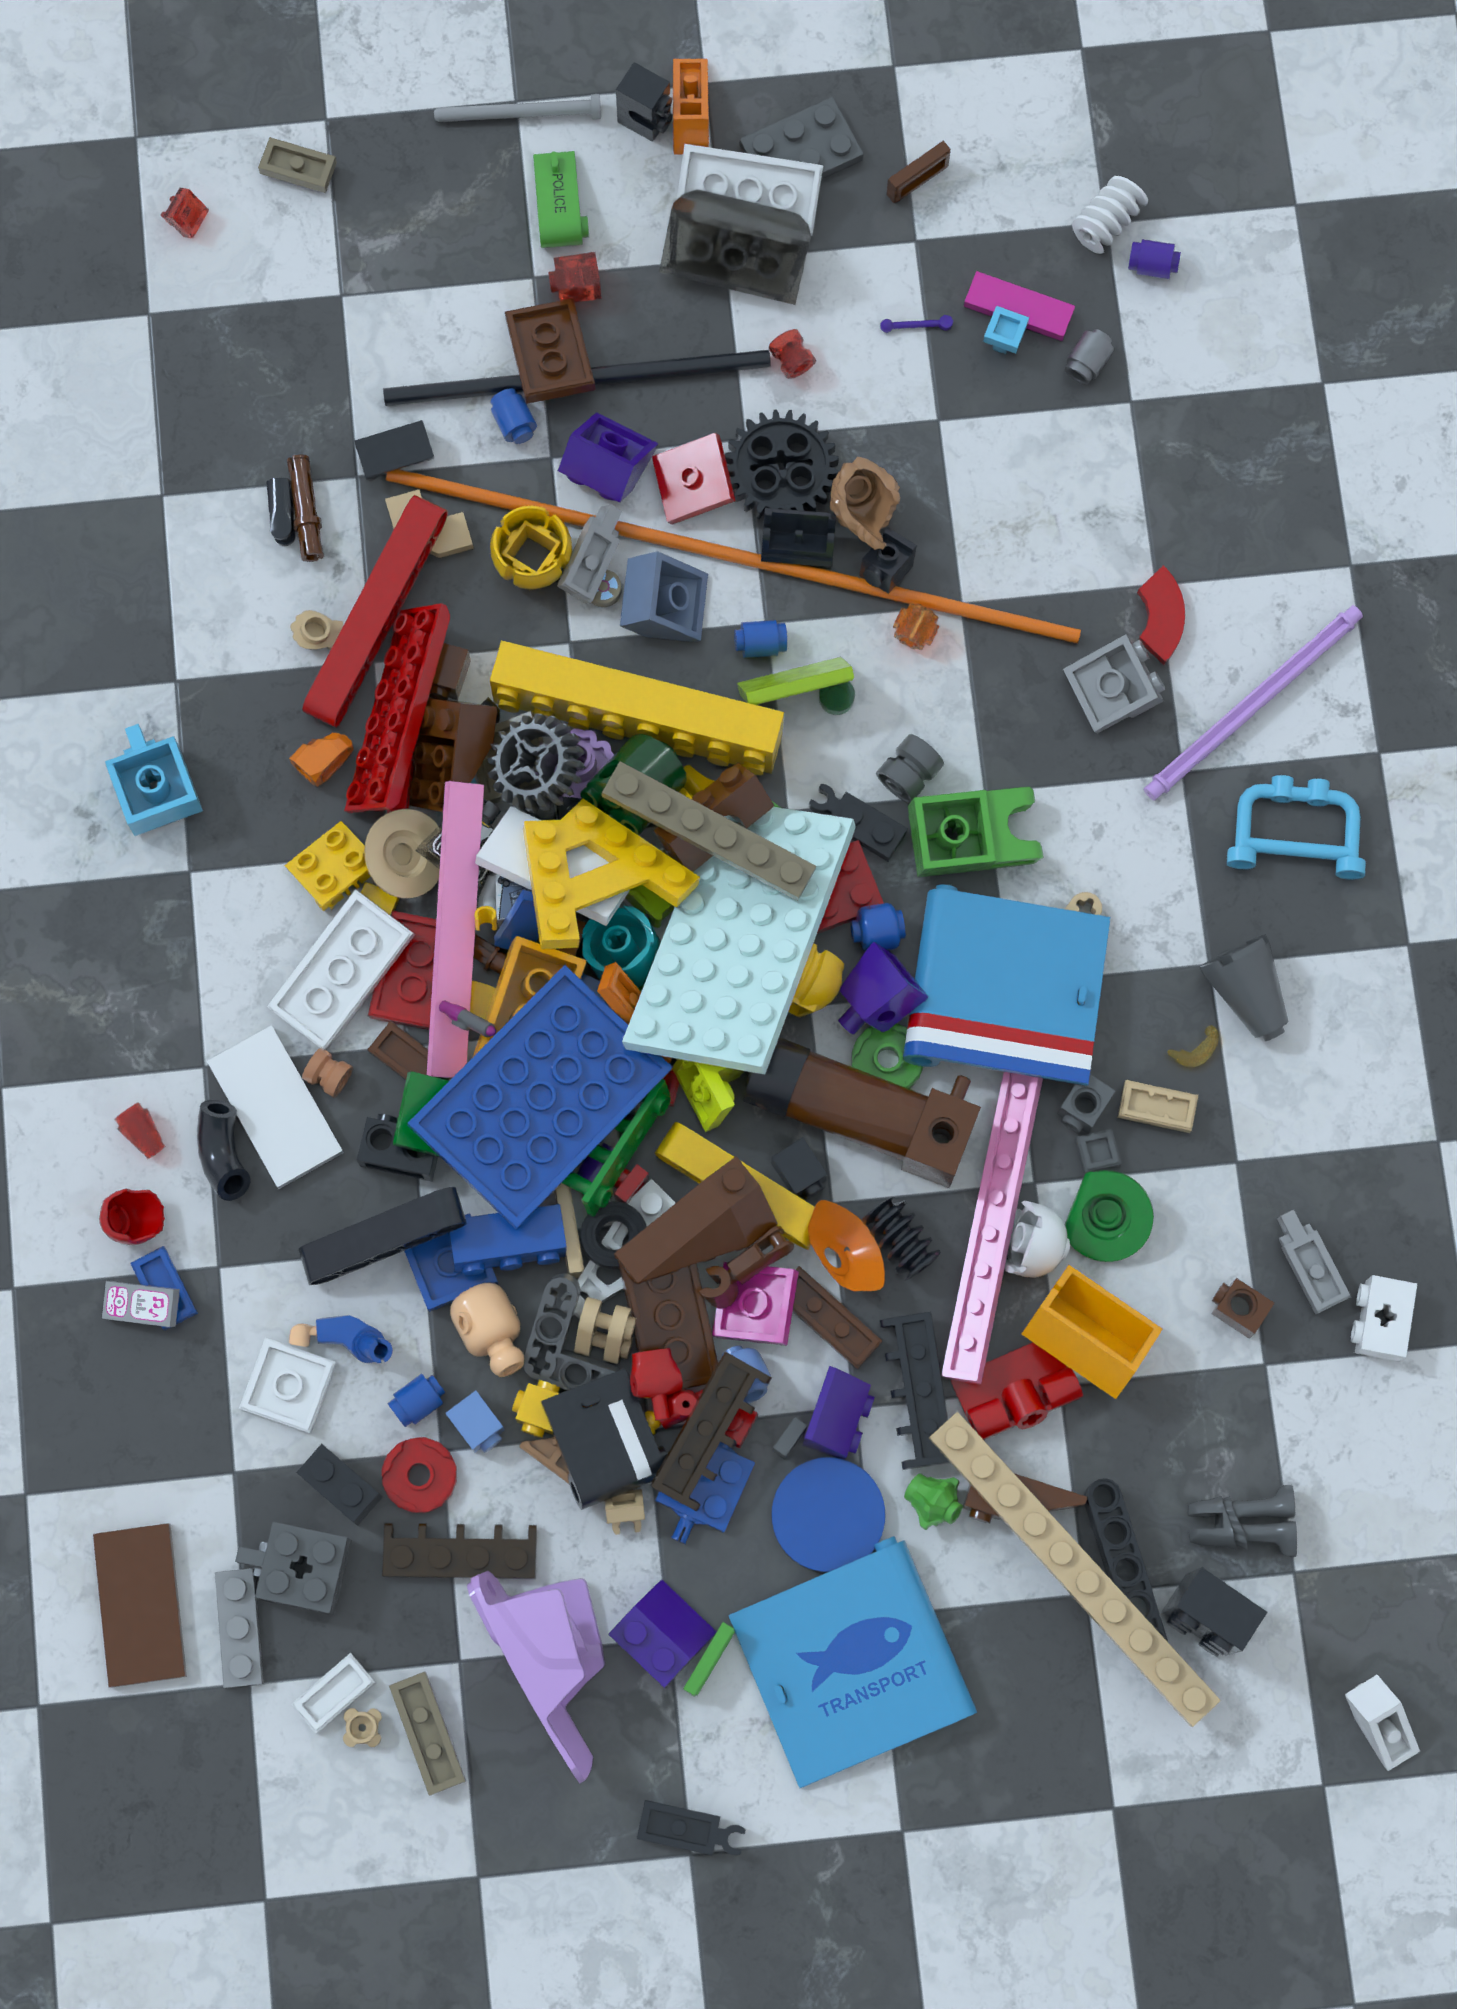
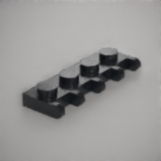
[879,1311,950,1470]

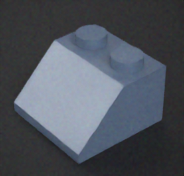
[620,551,708,642]

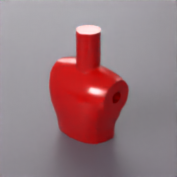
[630,1348,683,1421]
[660,1388,704,1429]

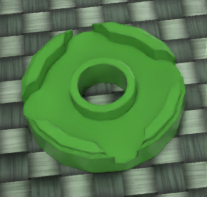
[851,1023,923,1089]

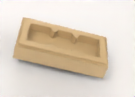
[1117,1080,1198,1133]

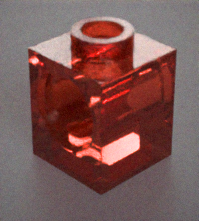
[548,252,602,303]

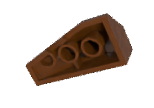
[614,1156,778,1285]

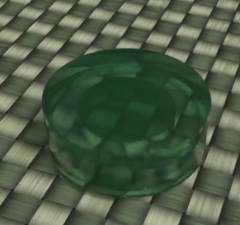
[819,682,855,715]

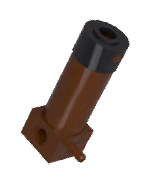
[743,1037,981,1189]

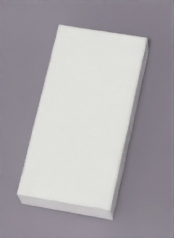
[291,1653,376,1734]

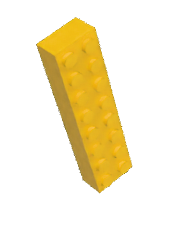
[490,640,784,775]

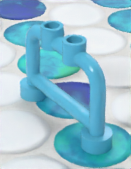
[1227,775,1366,880]

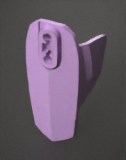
[467,1571,605,1784]

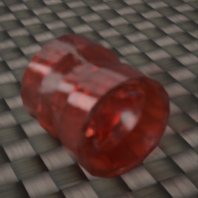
[768,329,816,379]

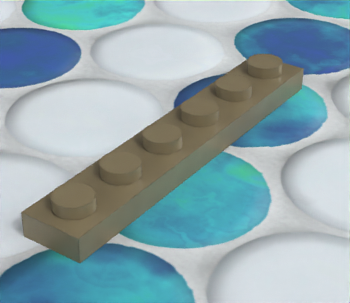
[602,761,816,901]

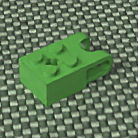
[908,787,1044,877]

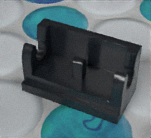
[354,420,434,480]
[761,508,836,567]

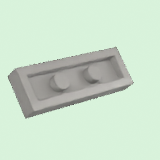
[215,1568,264,1689]

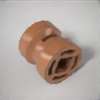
[302,1047,353,1098]

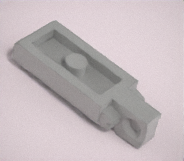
[557,504,622,604]
[1277,1210,1351,1315]

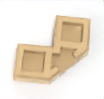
[385,489,474,558]

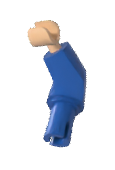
[289,1315,393,1363]

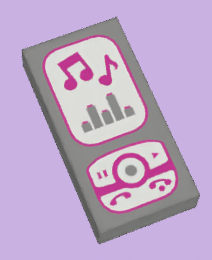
[102,1281,180,1327]

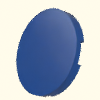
[771,1457,885,1573]

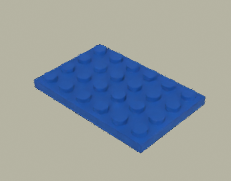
[407,965,673,1229]

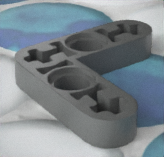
[523,1273,622,1390]

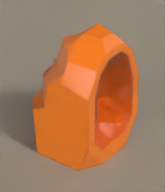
[289,733,354,787]

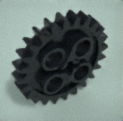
[725,409,839,519]

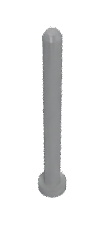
[434,94,601,122]

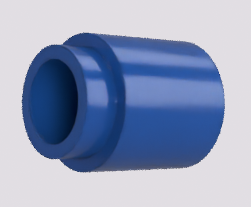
[490,388,537,444]
[734,620,787,658]
[387,1373,445,1427]

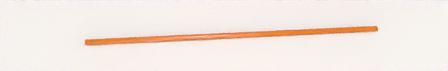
[386,469,1081,644]

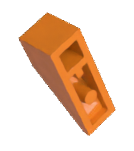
[673,59,709,155]

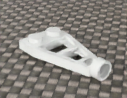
[560,1179,675,1319]

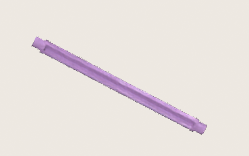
[1144,605,1363,801]

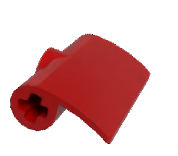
[951,1343,1083,1440]

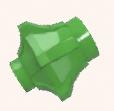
[904,1473,963,1530]

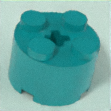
[582,906,661,988]

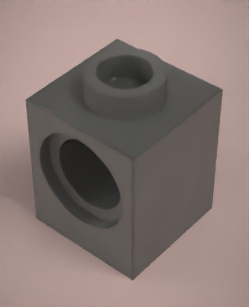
[1057,1075,1116,1134]

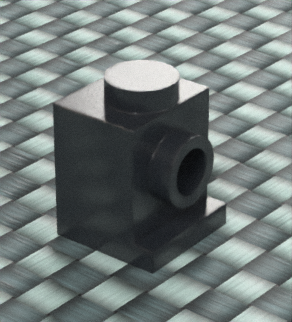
[859,527,917,594]

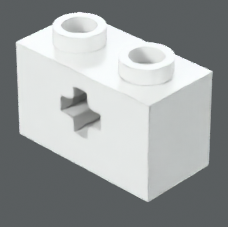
[1351,1275,1417,1362]

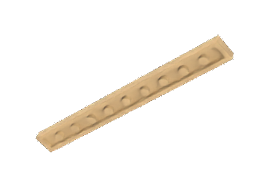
[929,1412,1221,1727]

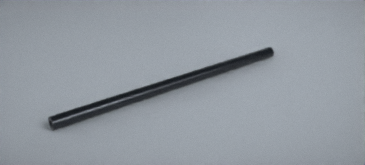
[383,349,771,406]

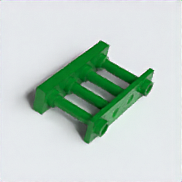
[562,1079,671,1217]

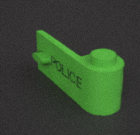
[533,151,589,248]

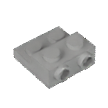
[1063,634,1165,734]

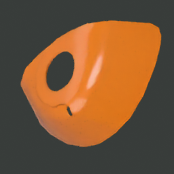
[808,1200,885,1291]

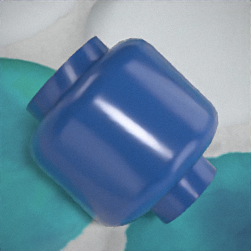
[850,903,906,952]

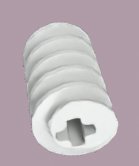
[1072,176,1148,254]

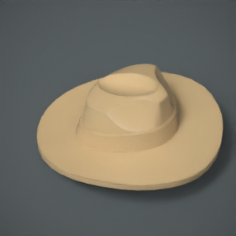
[364,809,442,898]

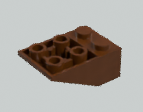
[409,698,497,812]

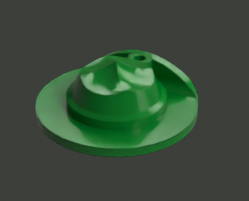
[1064,1170,1154,1262]

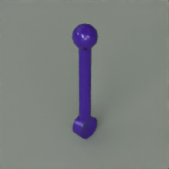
[880,315,953,333]

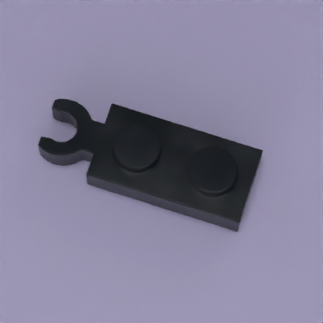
[809,784,908,862]
[637,1800,746,1856]

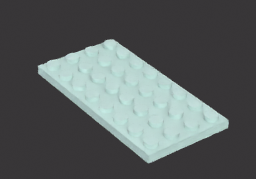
[622,807,856,1075]

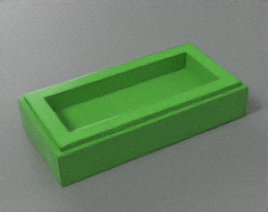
[683,1622,735,1697]

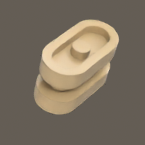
[574,1297,637,1364]

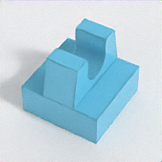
[983,306,1029,354]

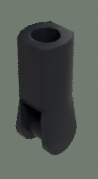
[266,478,296,546]

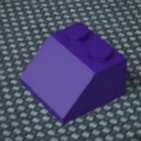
[557,412,658,502]
[803,1366,875,1460]
[608,1579,717,1689]

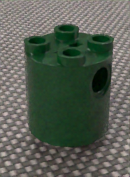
[580,734,687,835]

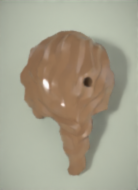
[830,456,900,550]

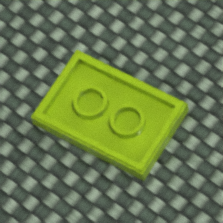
[737,657,854,705]

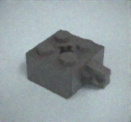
[235,1522,352,1616]

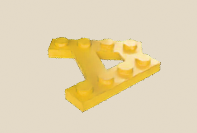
[523,799,700,949]

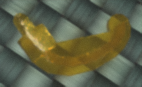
[1168,1025,1219,1068]

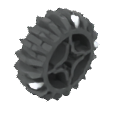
[487,714,586,813]

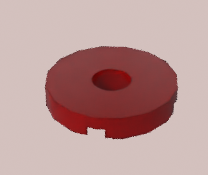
[382,1437,457,1513]

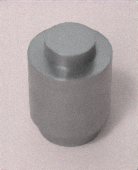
[1065,329,1114,384]

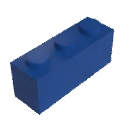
[449,1204,567,1276]

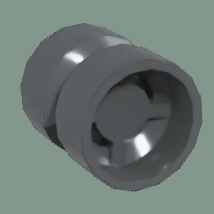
[876,734,944,803]

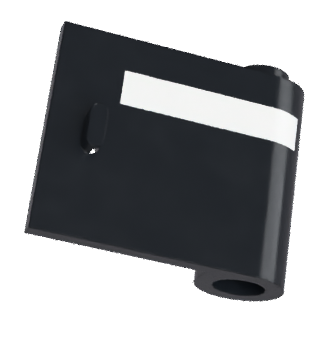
[541,1368,667,1510]

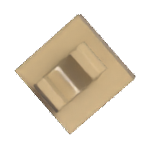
[605,1489,645,1535]

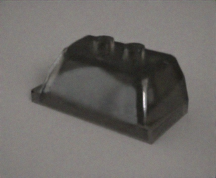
[659,189,811,305]

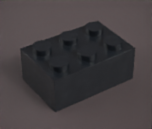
[1162,1567,1268,1657]

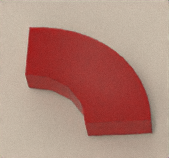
[1137,565,1185,665]

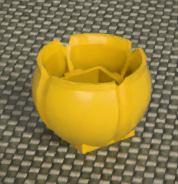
[490,506,572,590]
[788,943,844,1017]

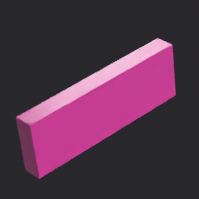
[964,271,1075,341]

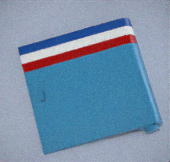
[903,884,1111,1086]

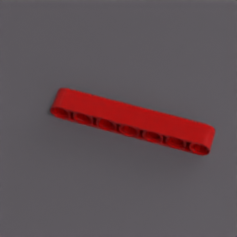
[302,495,448,727]

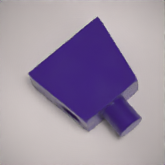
[838,942,928,1035]

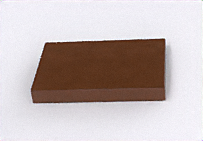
[505,298,595,404]

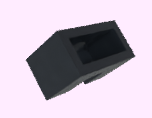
[616,62,673,142]

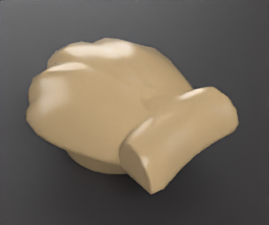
[290,610,343,650]

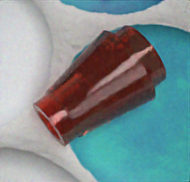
[114,1102,166,1159]

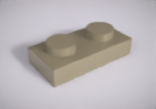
[258,137,337,193]

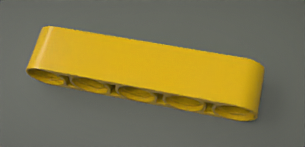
[654,1122,815,1250]

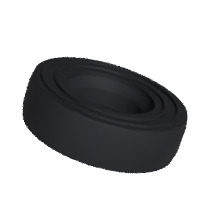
[580,1201,647,1269]

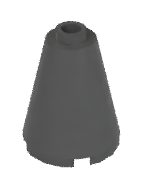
[1200,934,1288,1041]

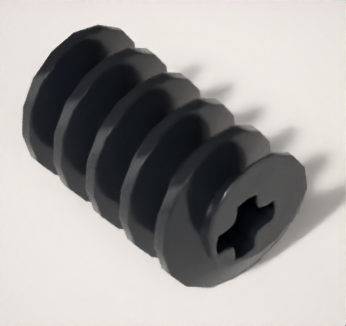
[862,1197,941,1281]

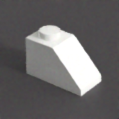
[1345,1675,1420,1771]

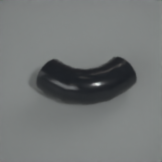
[197,1100,251,1201]

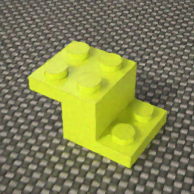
[672,1059,744,1132]

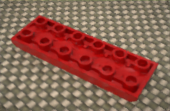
[344,603,450,813]

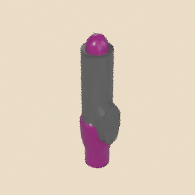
[439,1000,496,1037]

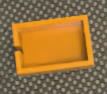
[1022,1265,1163,1399]

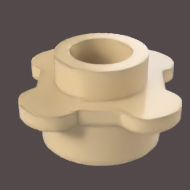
[343,1708,382,1747]

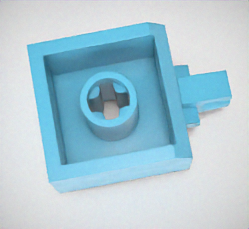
[105,724,203,836]

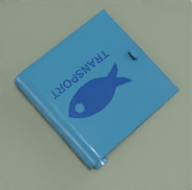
[728,1536,977,1788]

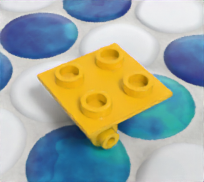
[284,821,371,912]

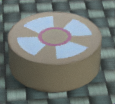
[591,570,622,607]

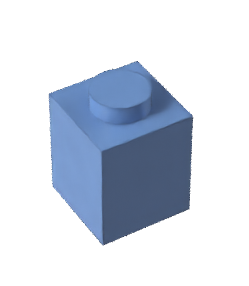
[446,1390,505,1453]

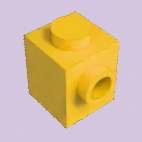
[512,1380,560,1438]

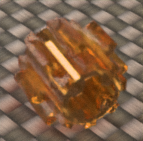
[893,603,939,650]

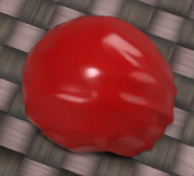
[99,1188,165,1245]

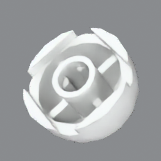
[1005,1201,1070,1278]

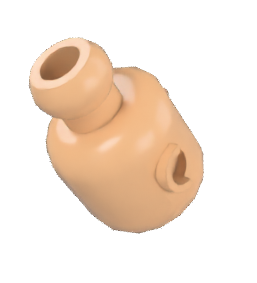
[450,1282,525,1377]

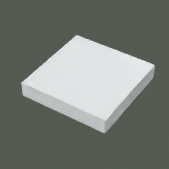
[239,1337,337,1434]

